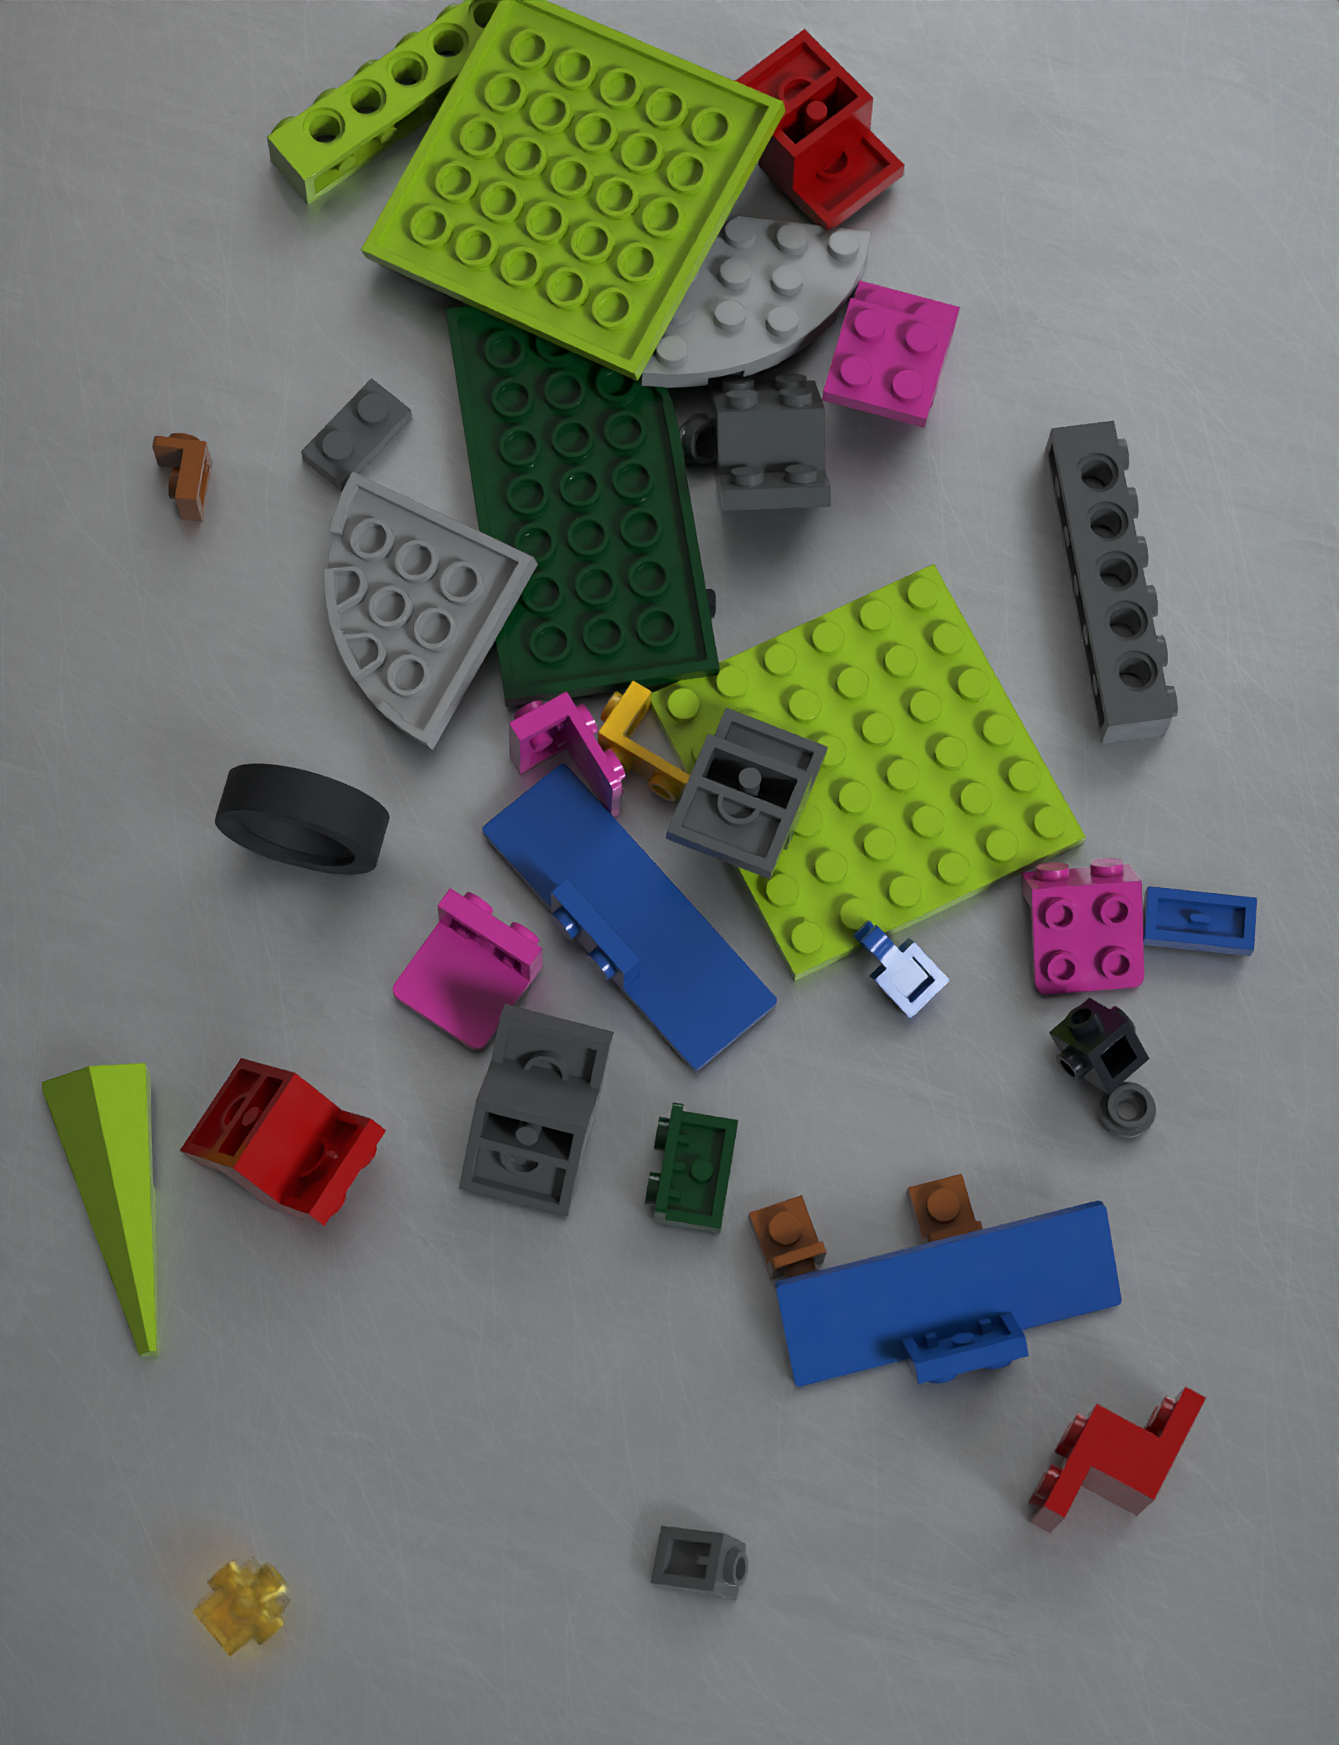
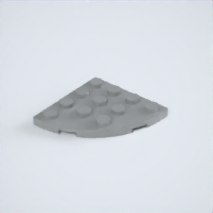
[642,215,871,387]
[324,471,538,751]

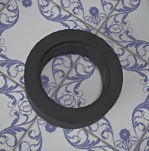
[215,763,390,875]

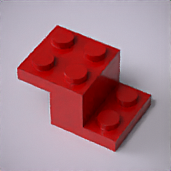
[735,29,905,231]
[180,1058,386,1226]
[1028,1386,1206,1533]

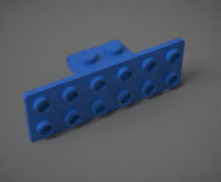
[482,763,777,1071]
[774,1200,1122,1387]

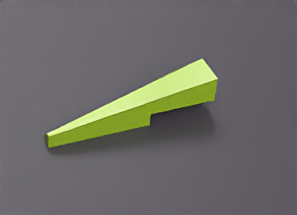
[42,1063,159,1356]

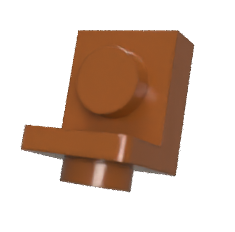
[152,433,212,521]
[906,1174,983,1245]
[748,1195,827,1280]

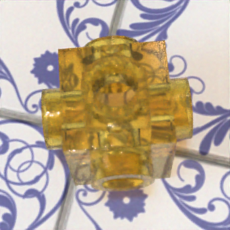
[192,1556,290,1656]

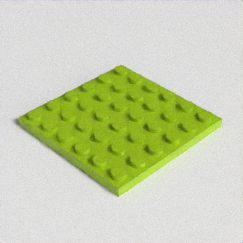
[361,0,786,381]
[650,564,1086,981]

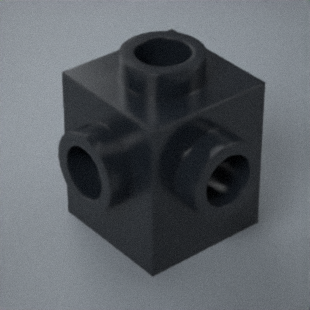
[1049,997,1150,1094]

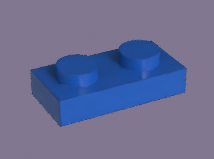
[1143,886,1257,956]

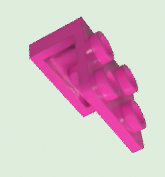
[509,692,626,817]
[1021,858,1144,994]
[393,888,543,1051]

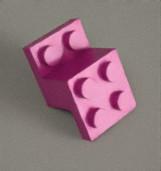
[822,280,960,428]

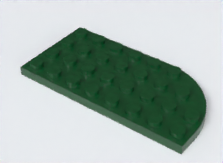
[446,306,720,707]

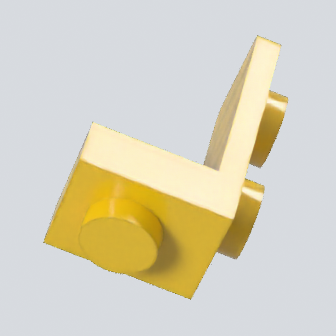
[598,681,690,801]

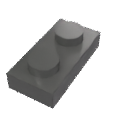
[301,378,412,492]

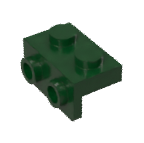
[645,1102,738,1233]

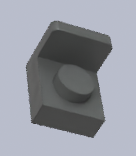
[651,1526,748,1601]

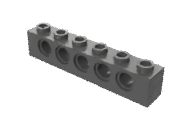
[1045,421,1178,744]

